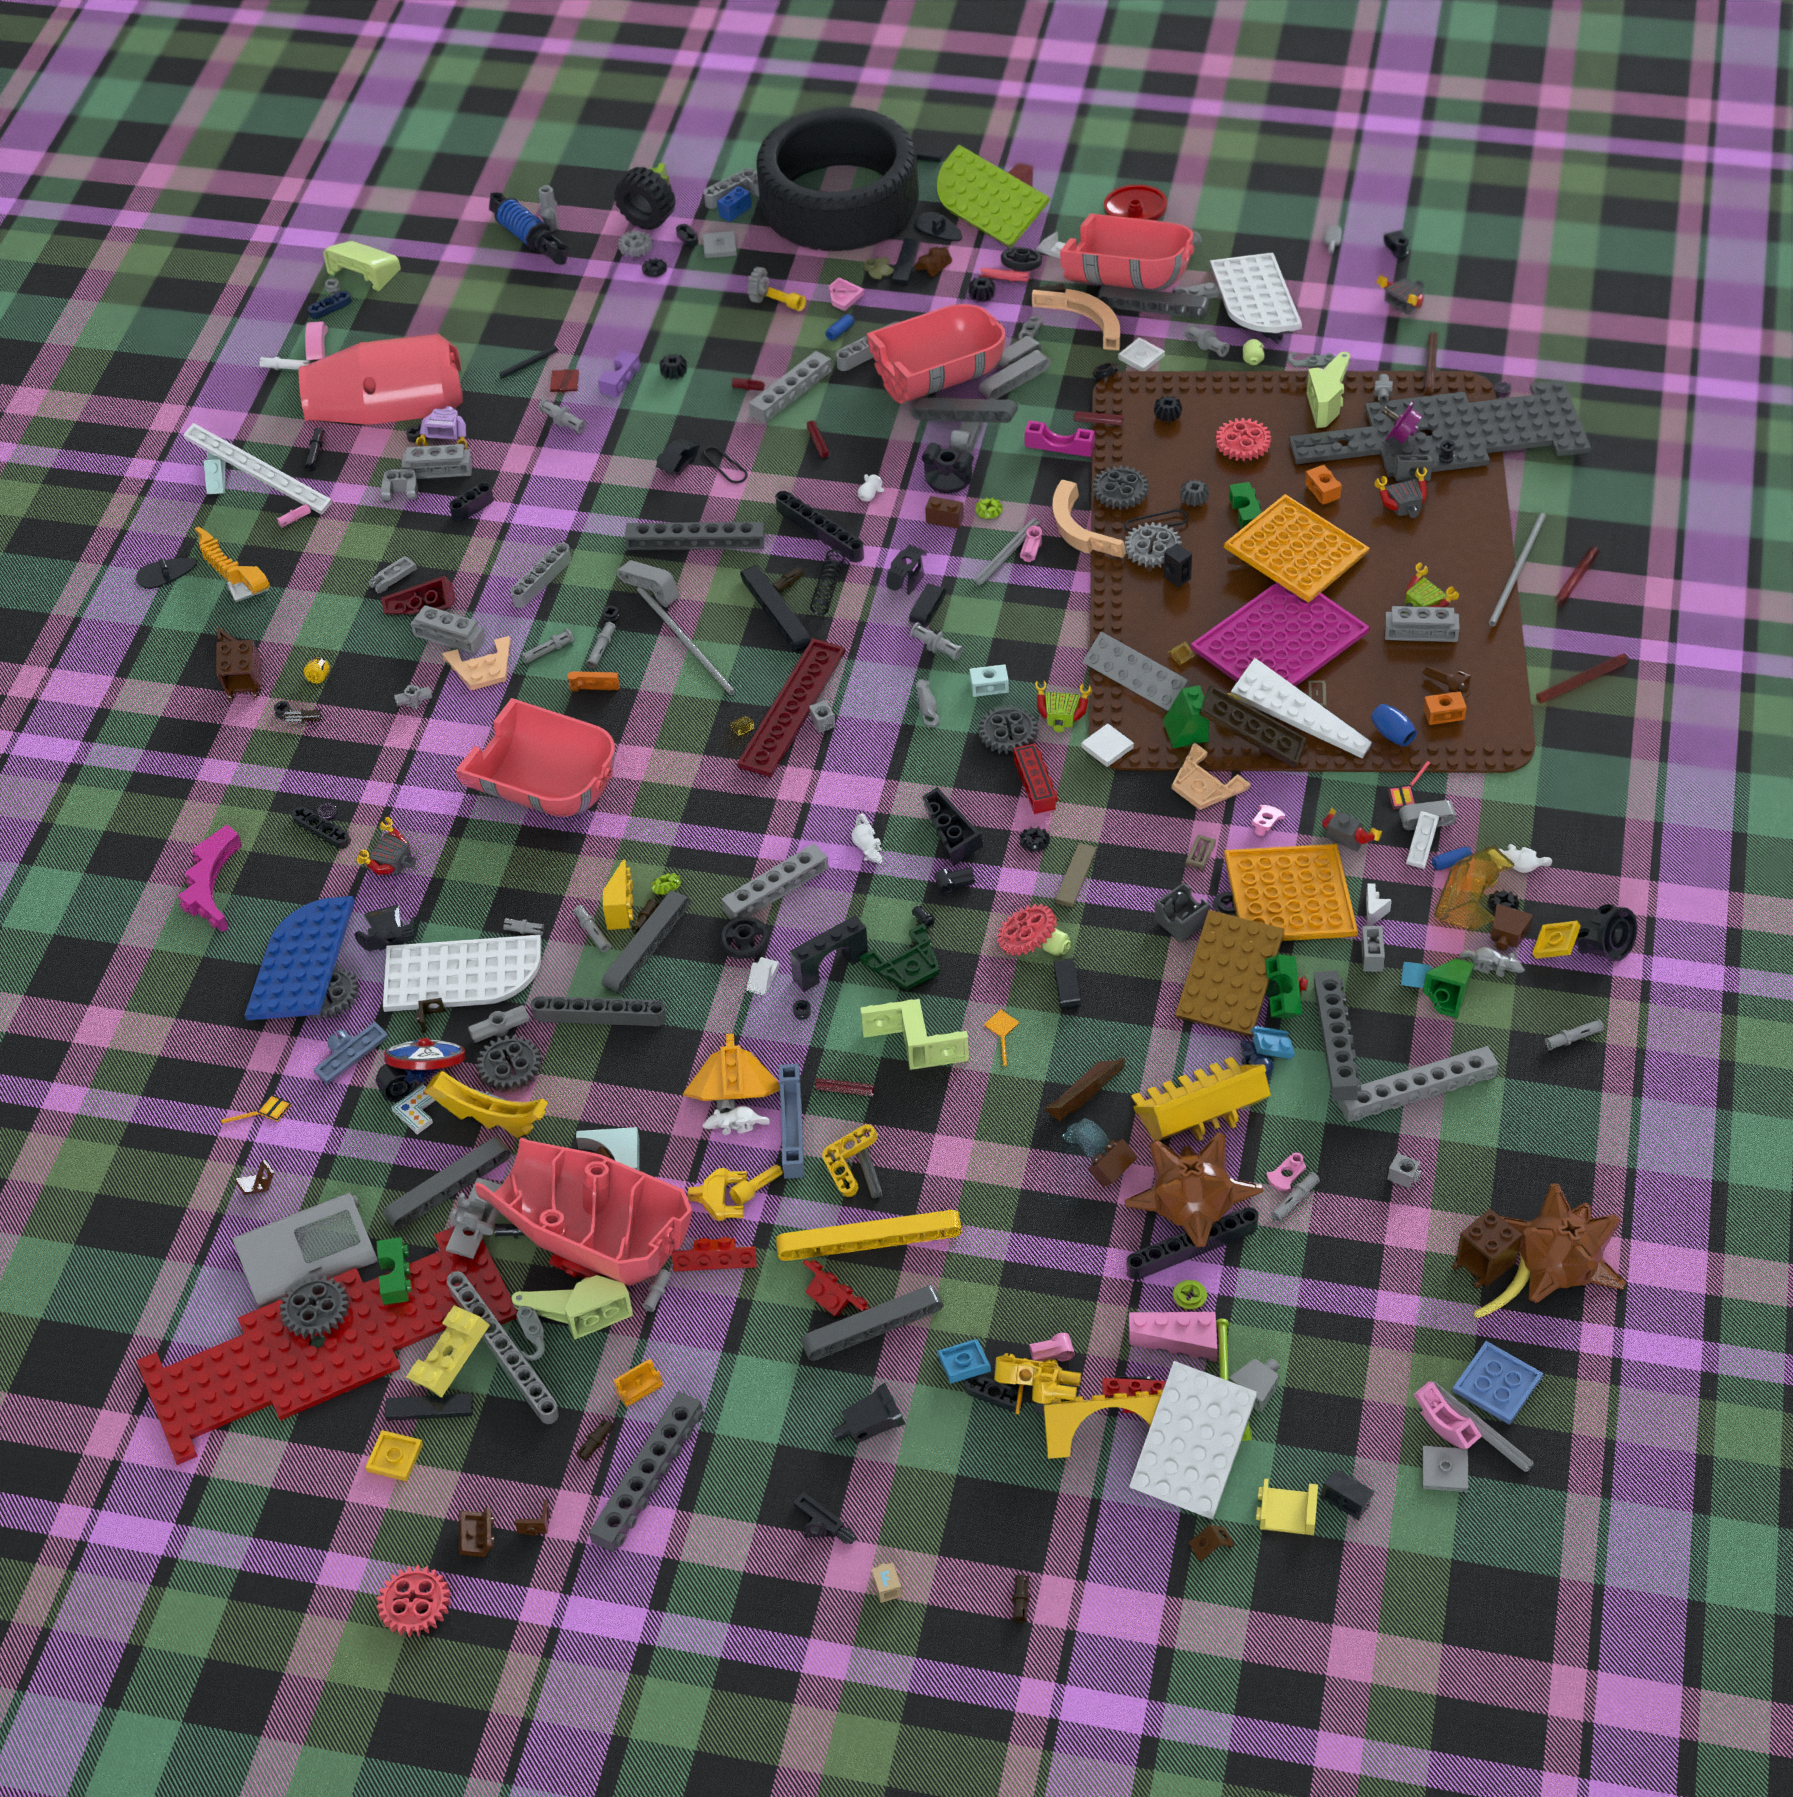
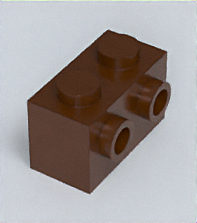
[925,496,964,529]
[1088,1138,1138,1187]

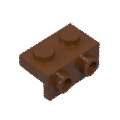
[914,247,953,277]
[458,1507,494,1557]

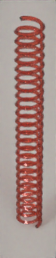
[1555,546,1600,606]

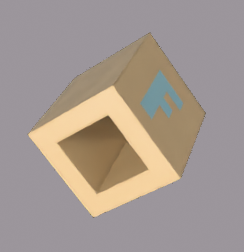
[871,1563,902,1603]

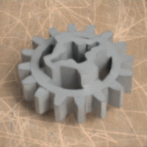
[618,230,653,258]
[747,267,769,303]

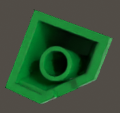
[1422,958,1474,1018]

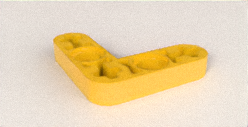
[822,1124,878,1197]

